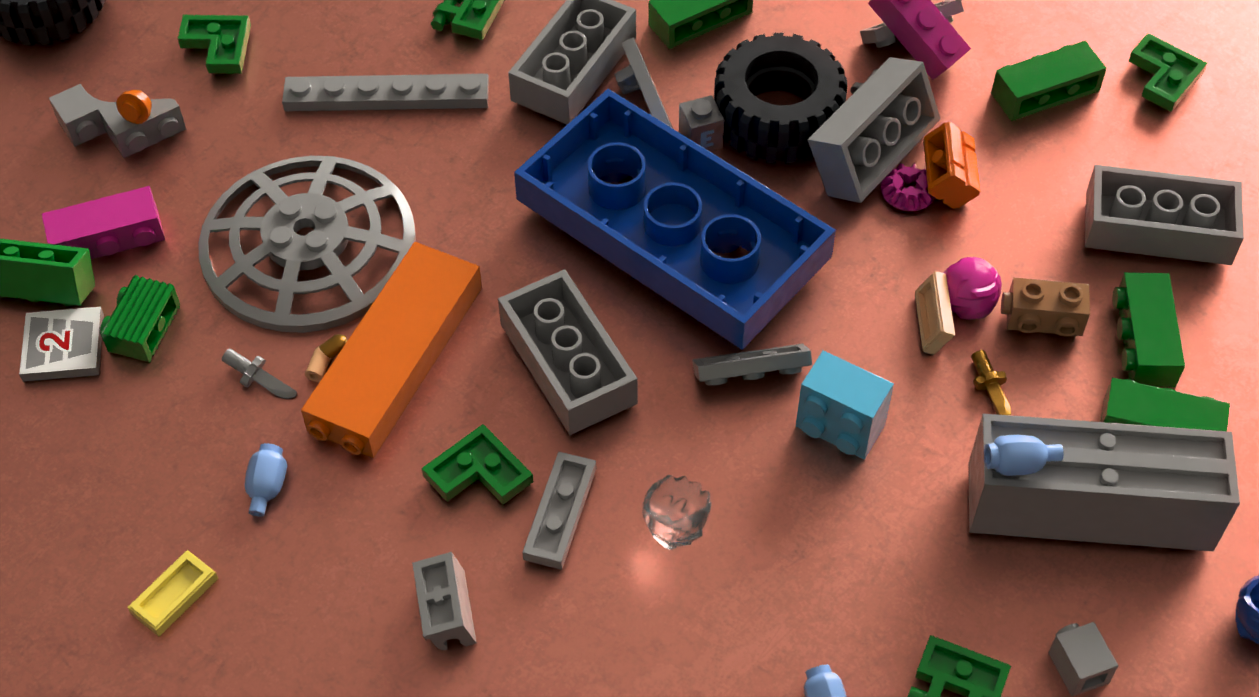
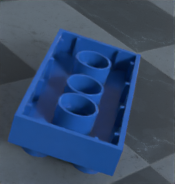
[514,89,836,350]

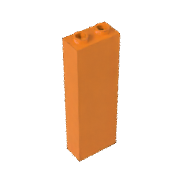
[301,242,482,458]

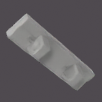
[614,37,673,128]

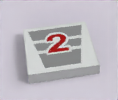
[19,307,104,382]

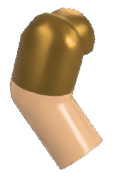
[305,334,348,382]

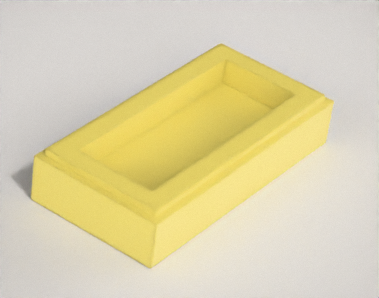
[127,550,218,637]

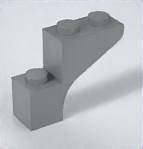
[49,84,186,158]

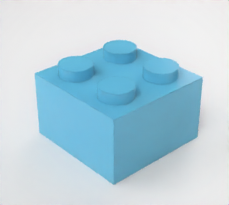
[796,350,894,460]

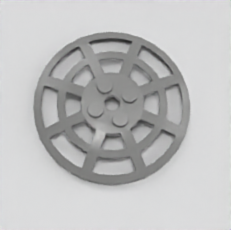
[198,156,416,333]

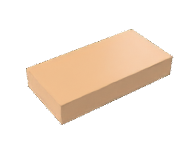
[914,271,955,355]

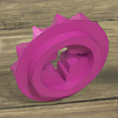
[880,162,935,211]

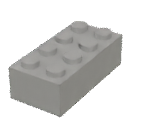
[508,0,636,124]
[808,57,940,203]
[1085,165,1244,265]
[498,269,638,435]

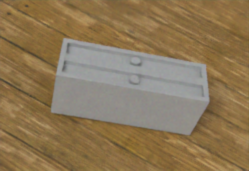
[968,414,1240,551]

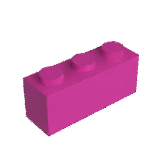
[868,0,971,80]
[41,186,165,259]

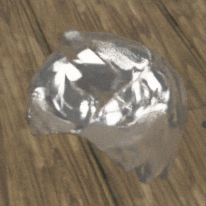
[642,475,712,550]

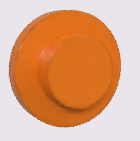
[116,90,152,124]

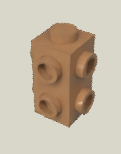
[1001,277,1090,336]

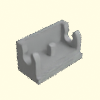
[412,552,477,650]

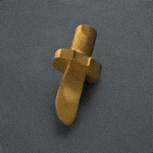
[971,350,1011,416]

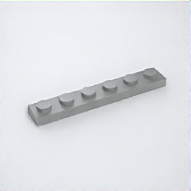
[282,74,489,111]

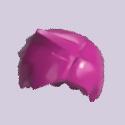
[943,257,1002,320]

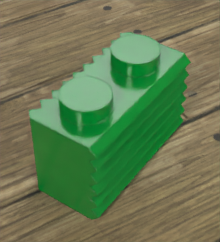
[100,275,180,362]

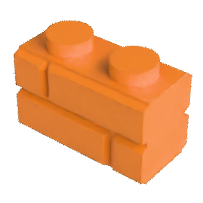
[923,122,981,209]

